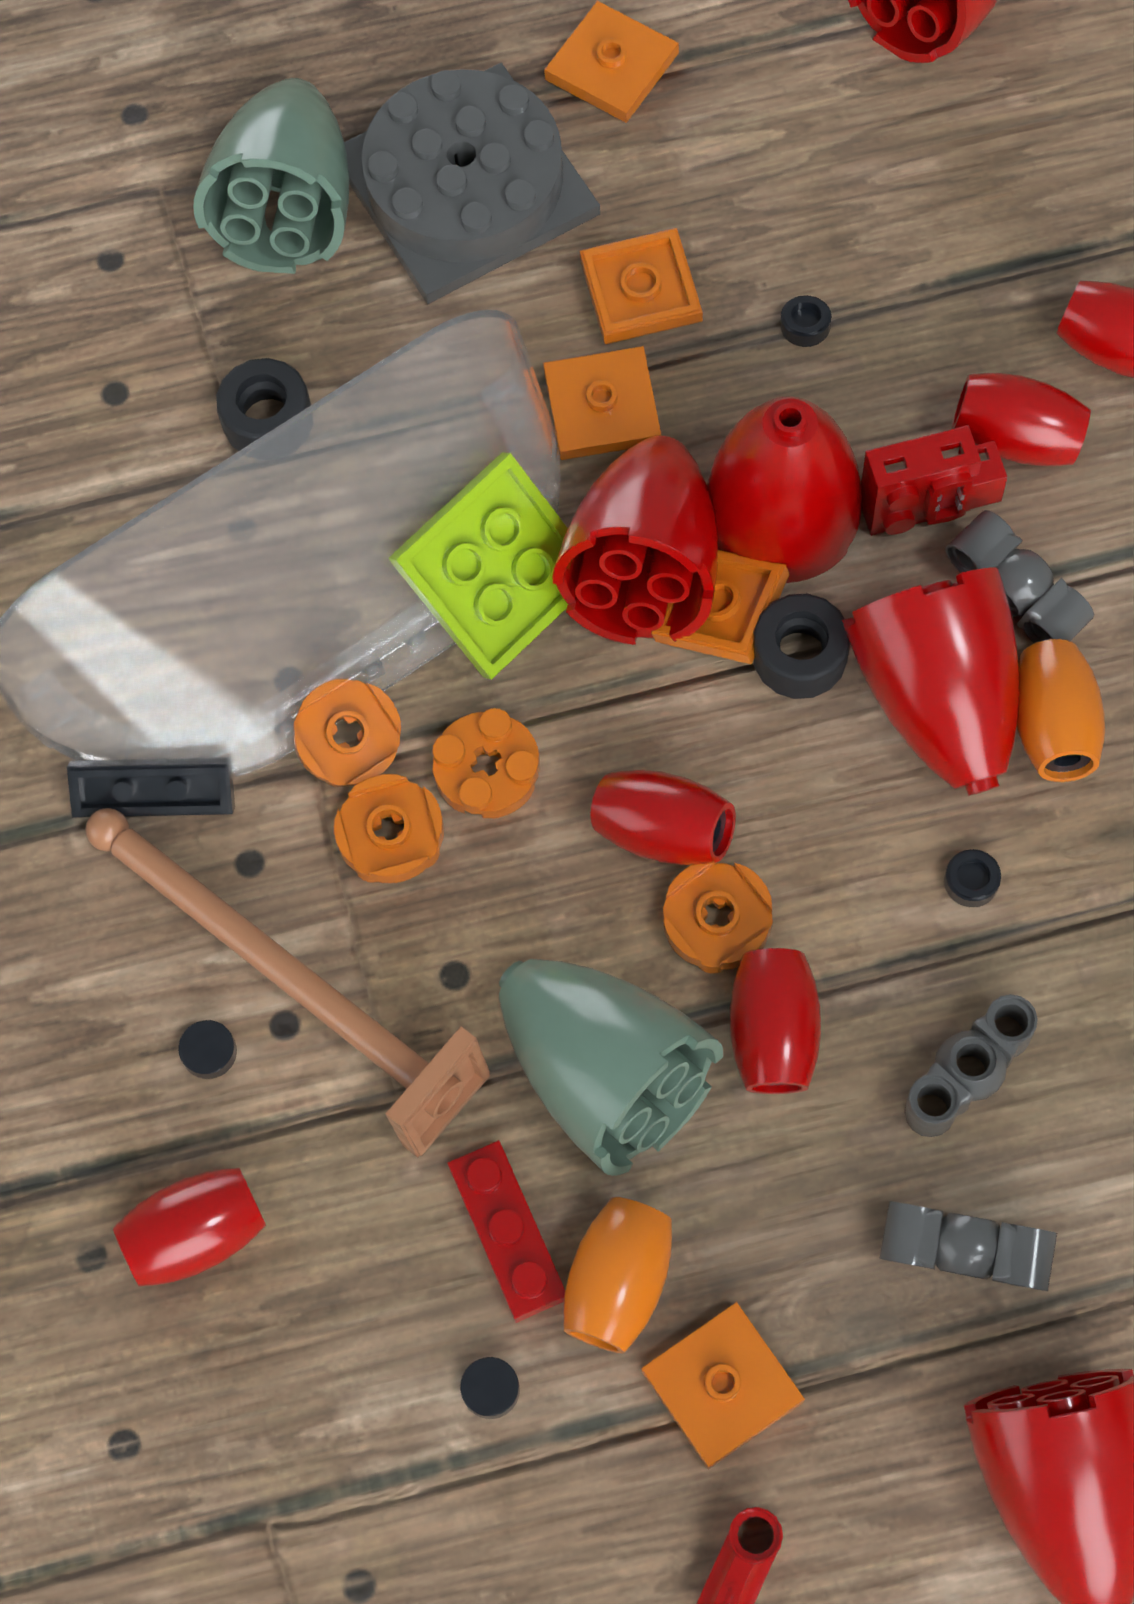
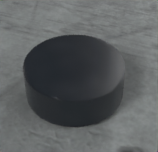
[780,295,832,347]
[944,849,1001,907]
[178,1020,237,1079]
[460,1357,520,1419]

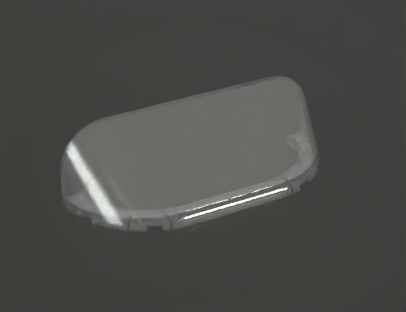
[0,310,561,776]

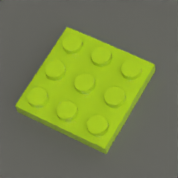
[388,452,568,680]

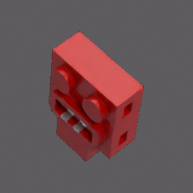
[861,425,1008,536]

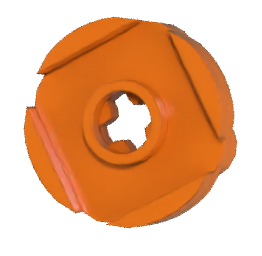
[293,679,401,787]
[432,708,540,819]
[334,774,444,883]
[663,862,773,974]

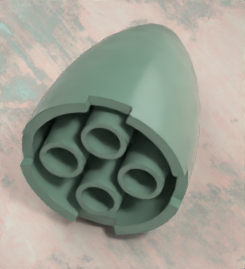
[193,78,349,274]
[499,959,723,1176]

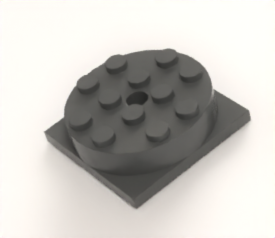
[344,62,600,304]

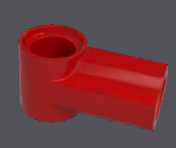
[696,1507,783,1604]

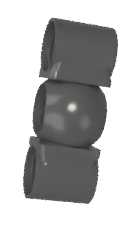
[945,510,1094,644]
[904,994,1038,1137]
[879,1201,1057,1291]

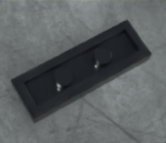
[67,757,235,818]

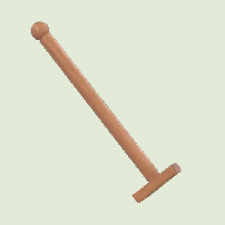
[86,808,490,1158]

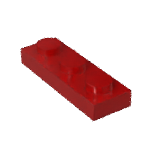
[447,1140,566,1323]

